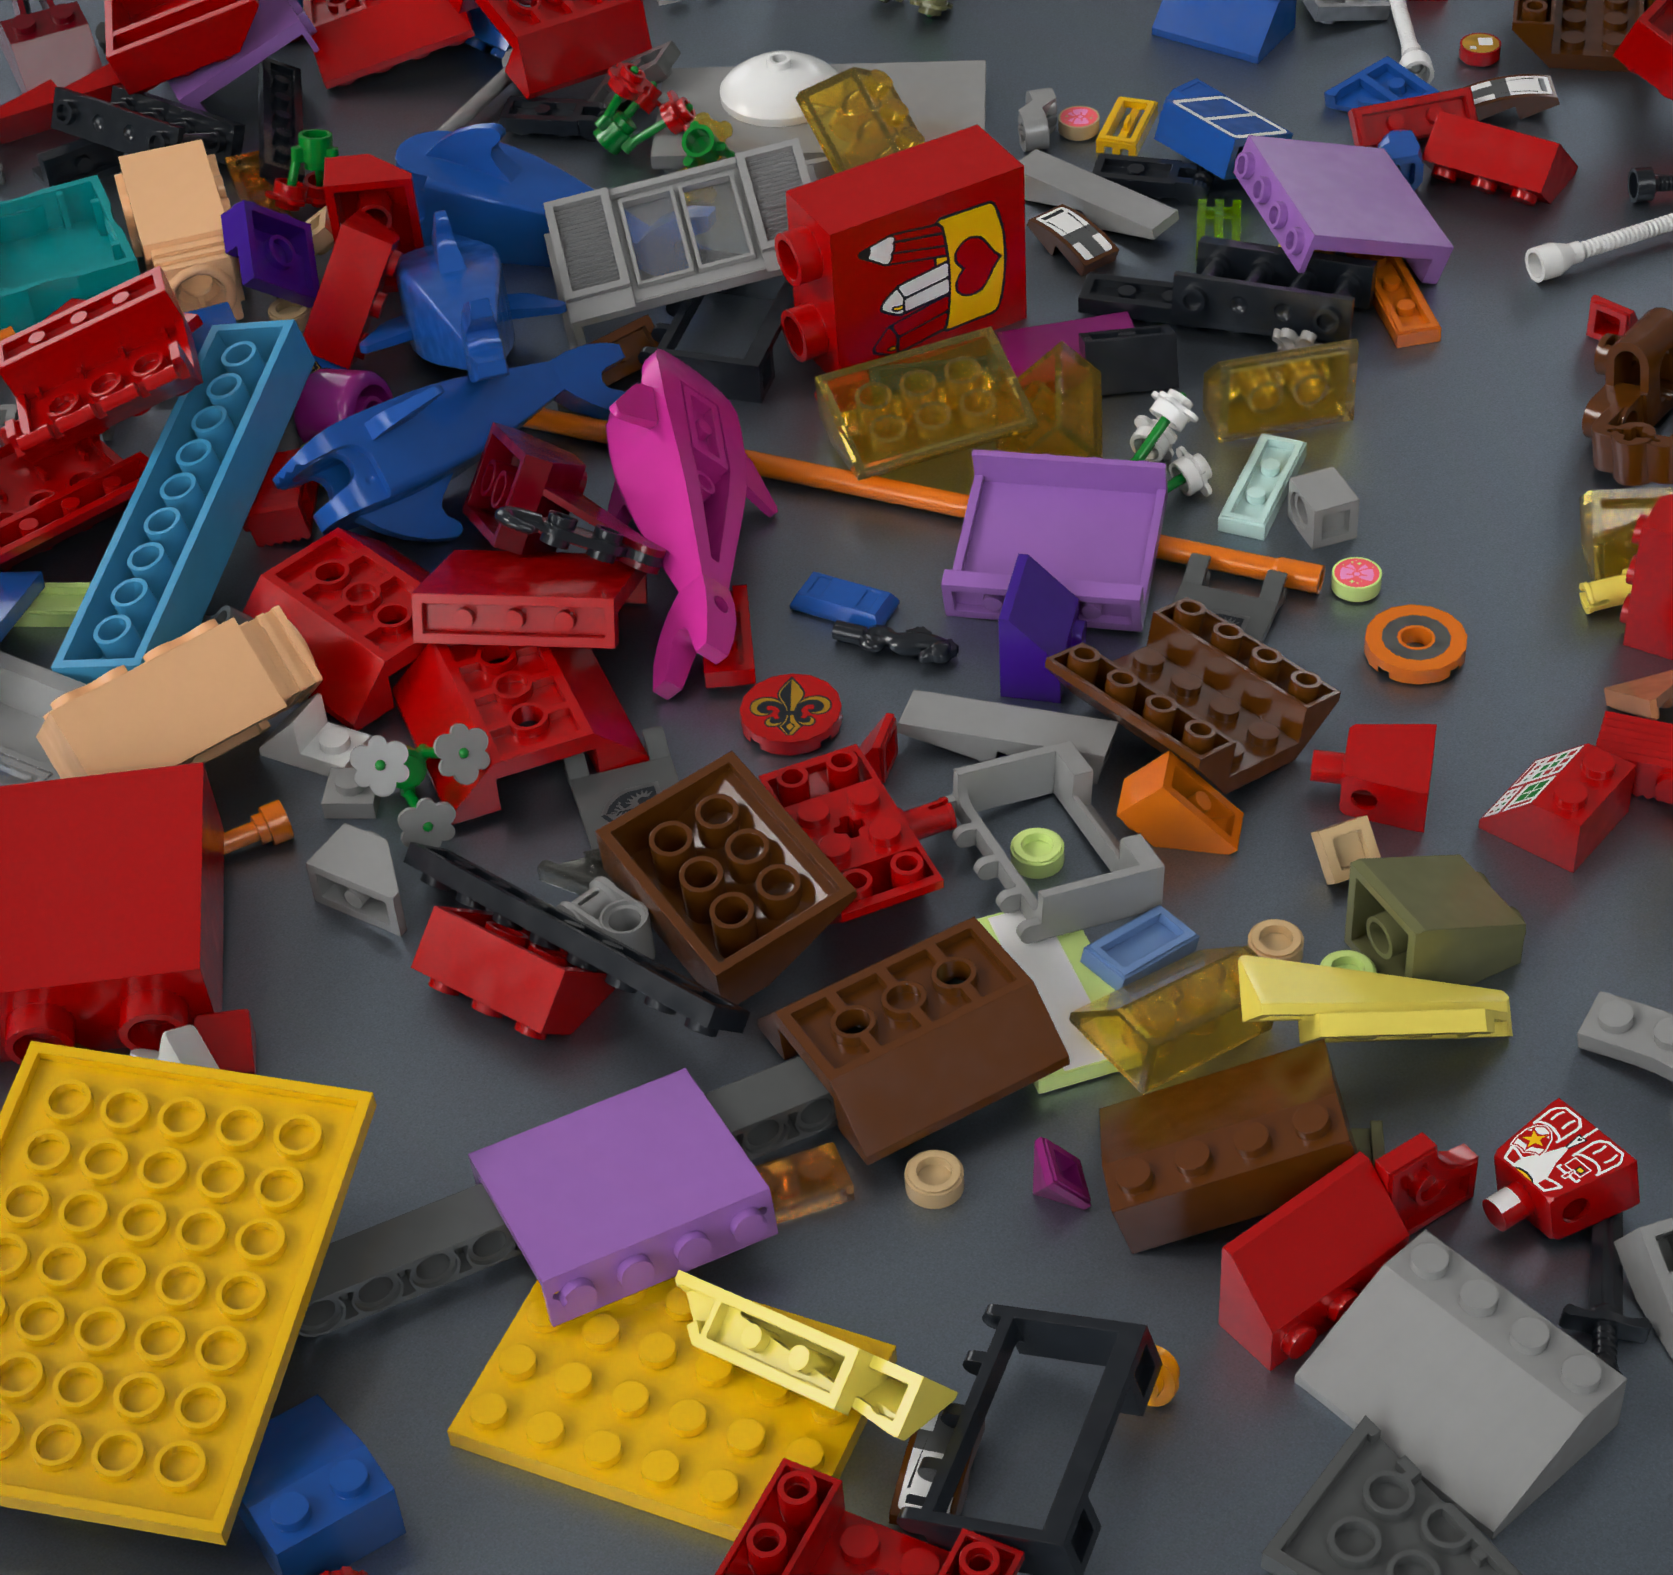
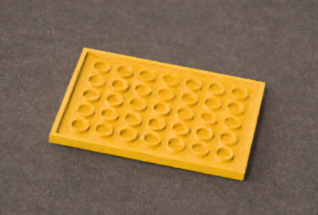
[0,1041,377,1546]

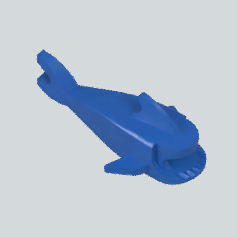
[395,123,717,277]
[359,210,567,383]
[272,343,626,542]

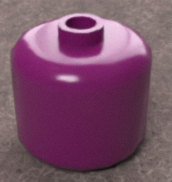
[294,369,393,444]

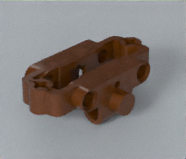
[1582,307,1673,486]

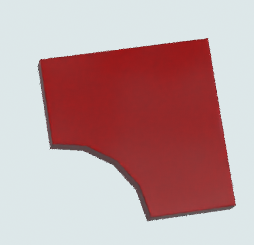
[1374,1132,1479,1235]

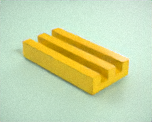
[1096,96,1158,156]

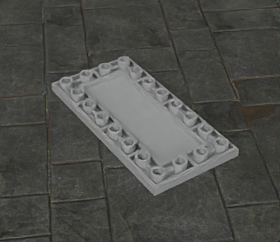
[651,60,986,173]

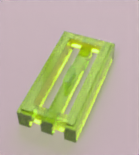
[1196,199,1241,261]

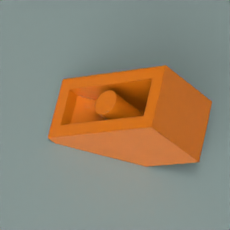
[1116,750,1244,855]

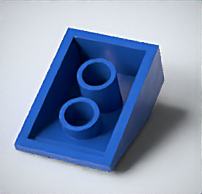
[238,1394,406,1575]

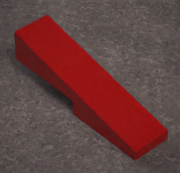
[0,63,148,145]

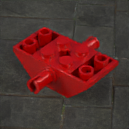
[758,744,957,924]

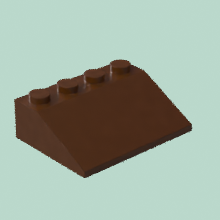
[595,750,857,1005]
[1099,1039,1358,1254]

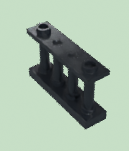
[51,85,246,166]
[1171,236,1378,344]

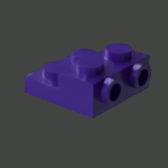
[221,200,319,308]

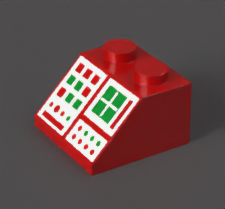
[1478,743,1636,873]

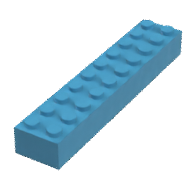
[51,319,315,684]

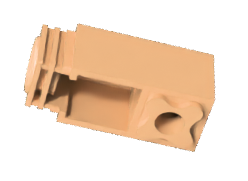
[114,139,245,320]
[36,605,323,779]

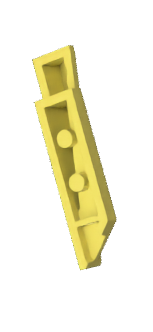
[1238,955,1513,1044]
[675,1270,958,1441]

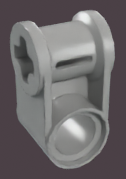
[556,876,656,960]

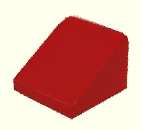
[1586,295,1638,341]
[859,713,898,784]
[193,1009,256,1075]

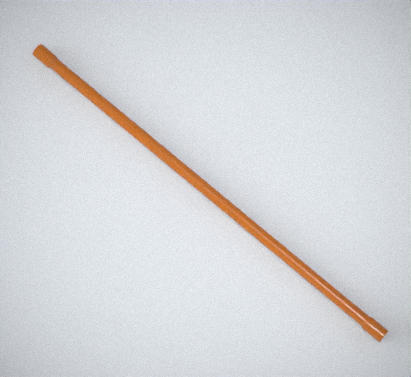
[522,408,1325,594]

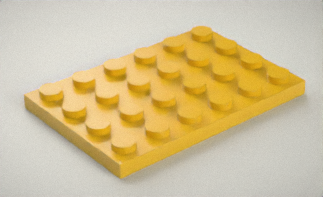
[447,1277,897,1542]

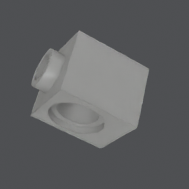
[1287,466,1360,550]

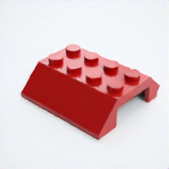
[0,265,203,463]
[0,419,149,572]

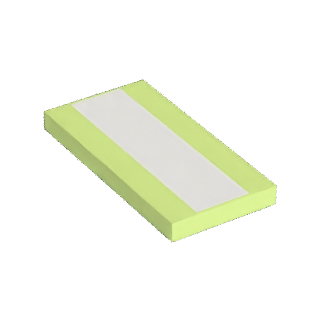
[977,910,1147,1094]

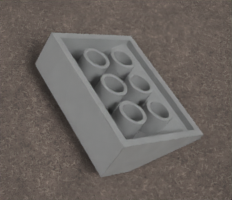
[1294,1229,1627,1540]

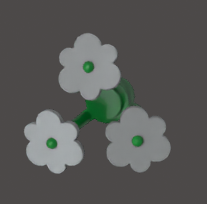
[350,723,490,848]

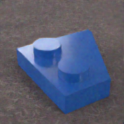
[1324,56,1440,112]

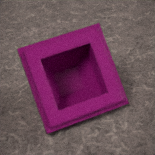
[1033,1136,1091,1210]

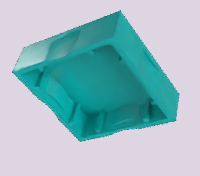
[0,175,140,333]

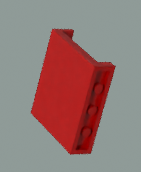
[411,550,648,649]

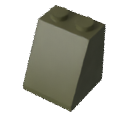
[1344,854,1526,986]

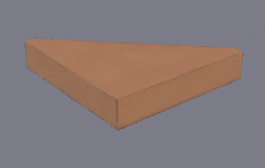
[1604,670,1673,720]

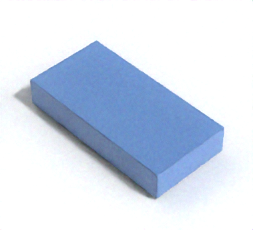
[1080,905,1200,994]

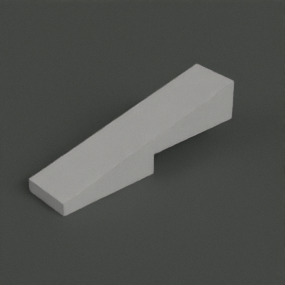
[1019,149,1179,240]
[897,690,1119,785]

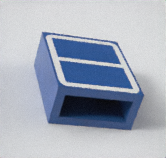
[1154,94,1293,180]

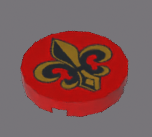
[739,673,843,756]

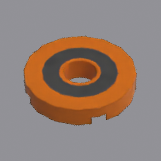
[1364,604,1468,685]

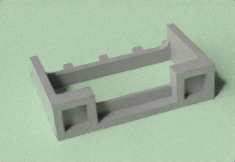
[937,740,1165,944]

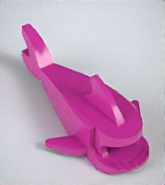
[606,349,778,700]

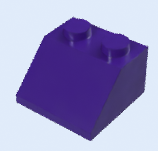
[998,553,1087,704]

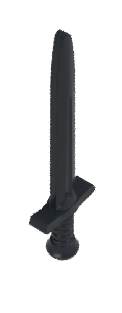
[1558,1212,1652,1375]

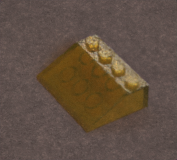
[815,327,1039,481]

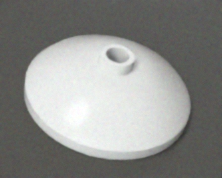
[720,51,842,127]

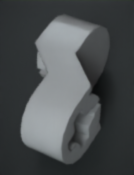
[1018,87,1057,152]

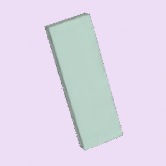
[1218,433,1307,541]

